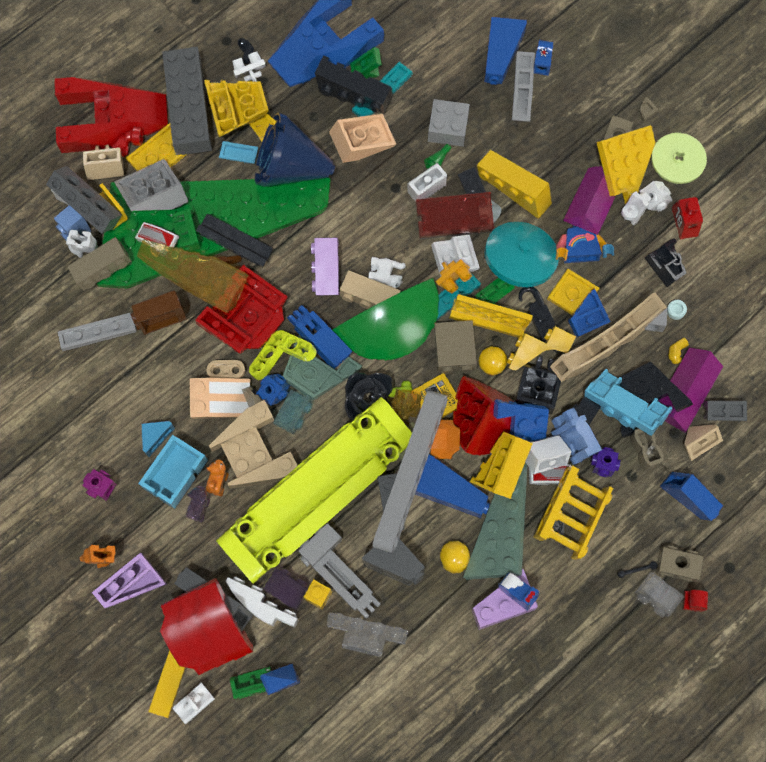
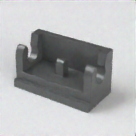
[703,401,747,421]

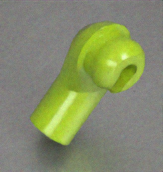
[388,381,413,398]

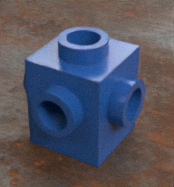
[256,374,290,406]

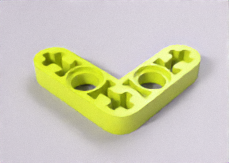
[249,330,317,380]

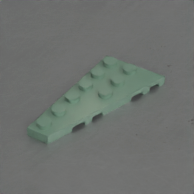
[463,463,527,580]

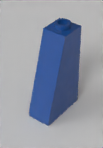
[485,17,527,85]
[415,455,490,518]

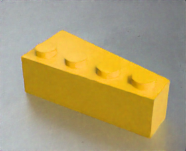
[477,150,552,219]

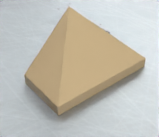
[684,424,723,461]

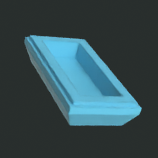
[219,141,258,164]

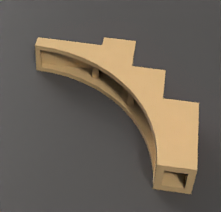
[550,293,667,382]

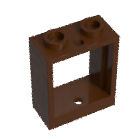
[130,290,187,335]

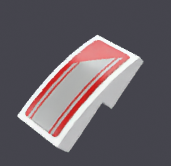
[135,222,179,253]
[529,464,571,485]

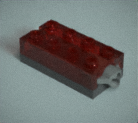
[416,192,501,240]

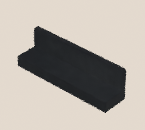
[196,214,273,268]

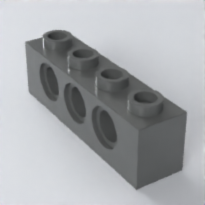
[46,166,122,234]

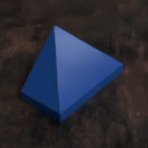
[260,664,300,695]

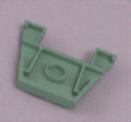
[283,330,362,401]

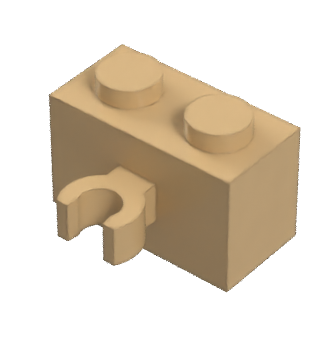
[83,145,124,180]

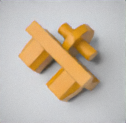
[436,259,472,294]

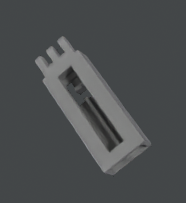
[313,549,381,619]

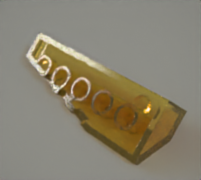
[137,239,248,313]

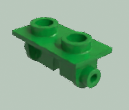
[475,278,515,304]

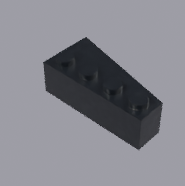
[315,55,393,114]

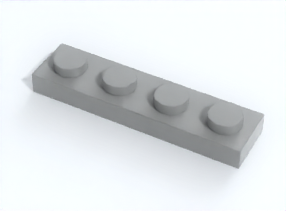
[58,313,137,351]

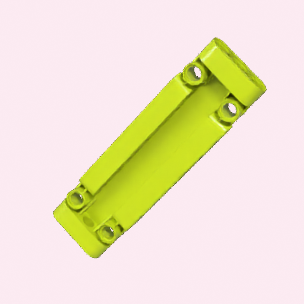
[216,397,412,584]

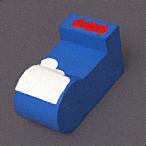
[498,572,539,611]

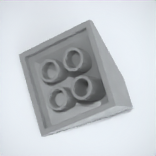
[115,159,188,211]

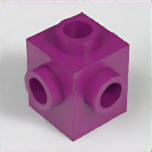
[82,469,117,501]

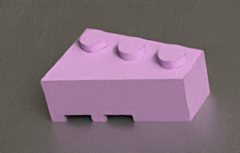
[311,238,339,296]
[92,553,167,608]
[472,569,538,630]

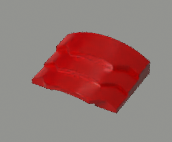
[195,265,288,354]
[160,578,254,675]

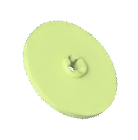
[651,133,707,184]

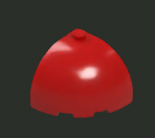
[453,376,515,455]

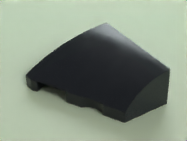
[645,238,687,287]

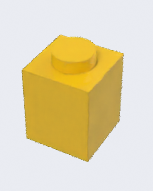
[304,579,332,610]

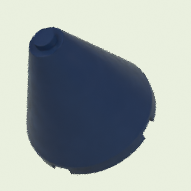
[255,113,335,187]

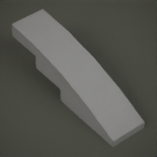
[512,51,535,122]

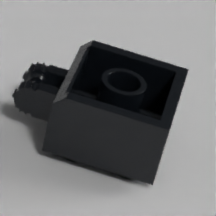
[515,356,561,415]

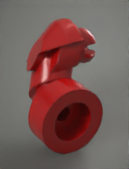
[112,127,143,157]

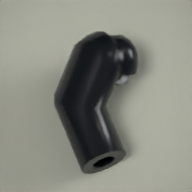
[237,38,254,64]

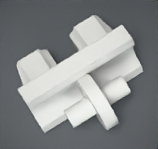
[233,52,265,82]
[621,191,651,225]
[173,683,215,724]

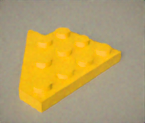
[596,125,655,205]

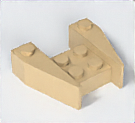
[209,400,297,489]

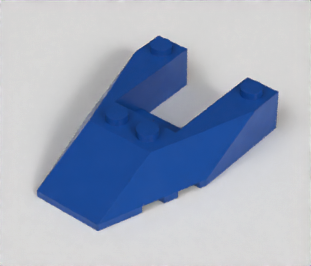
[268,0,384,87]

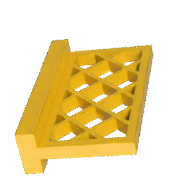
[449,294,533,338]

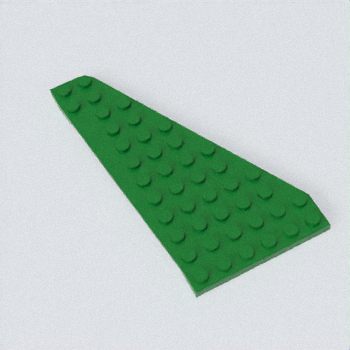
[97,178,331,289]

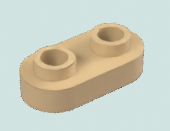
[206,360,245,379]

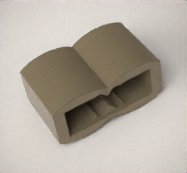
[631,429,664,471]

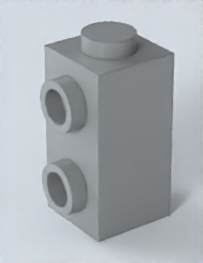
[299,523,342,567]

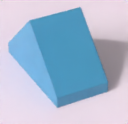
[142,421,175,457]

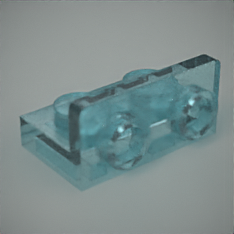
[273,390,313,434]

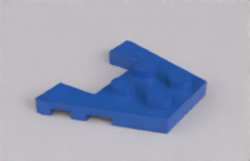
[490,399,549,456]

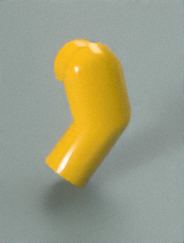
[668,338,689,364]

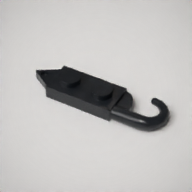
[518,287,559,353]

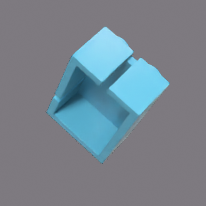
[138,435,208,509]

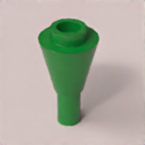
[424,144,451,169]

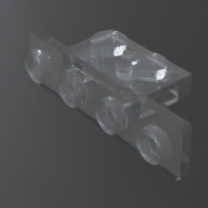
[327,612,408,657]

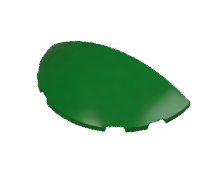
[332,278,439,361]

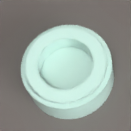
[667,300,687,320]

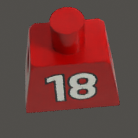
[672,197,703,240]

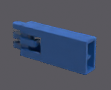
[287,305,352,369]

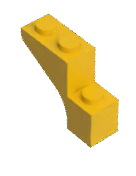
[507,327,576,370]

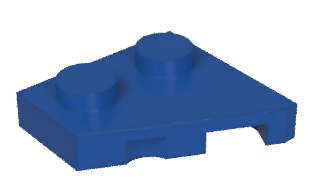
[568,289,611,338]

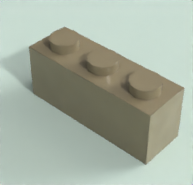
[67,237,132,290]

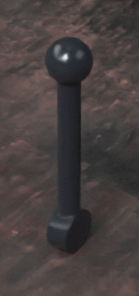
[617,561,658,578]

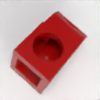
[683,590,708,612]

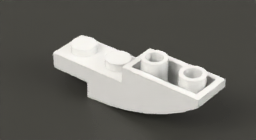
[226,577,299,628]

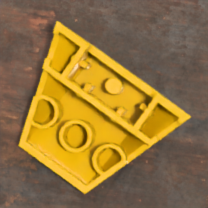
[204,80,269,137]

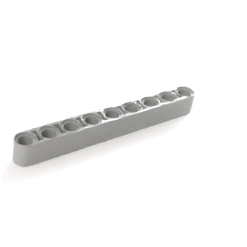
[373,390,448,553]

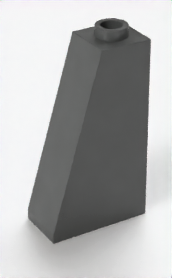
[174,567,253,631]

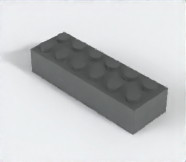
[162,47,212,155]

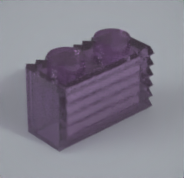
[262,567,308,611]

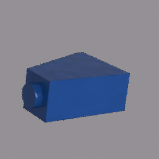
[660,472,723,521]

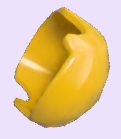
[478,346,507,375]
[440,541,470,573]

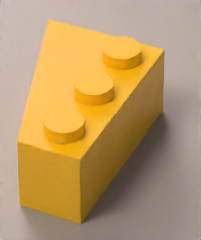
[470,432,533,499]

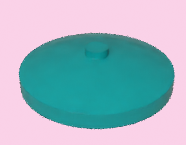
[484,222,559,287]

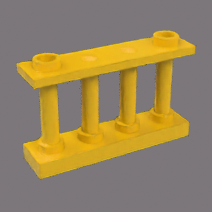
[534,466,613,560]

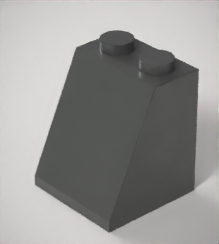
[362,539,425,586]

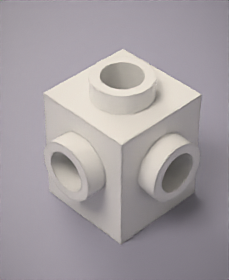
[639,181,673,211]

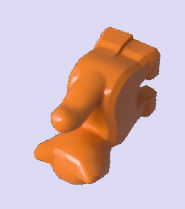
[206,460,229,497]
[80,545,115,568]

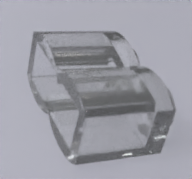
[635,572,684,618]

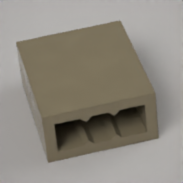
[434,320,477,374]

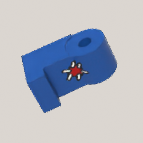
[534,40,553,76]

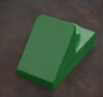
[350,47,382,78]

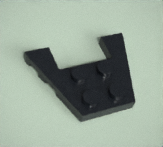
[618,362,693,438]

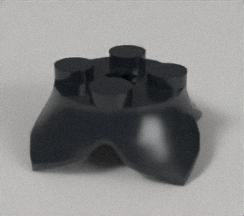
[345,372,393,422]

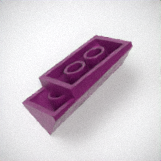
[563,166,616,235]
[658,348,723,433]

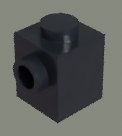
[573,396,601,425]

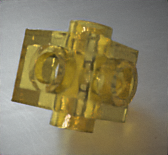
[392,389,422,420]

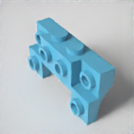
[585,369,672,436]

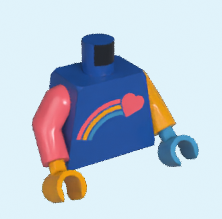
[555,225,614,263]

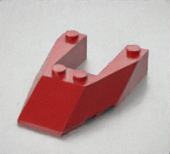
[55,77,168,153]

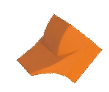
[431,420,460,459]

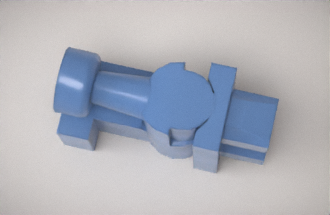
[551,408,602,465]

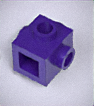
[591,447,621,477]

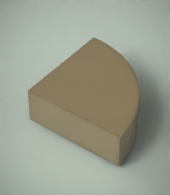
[640,97,659,122]
[242,387,261,407]

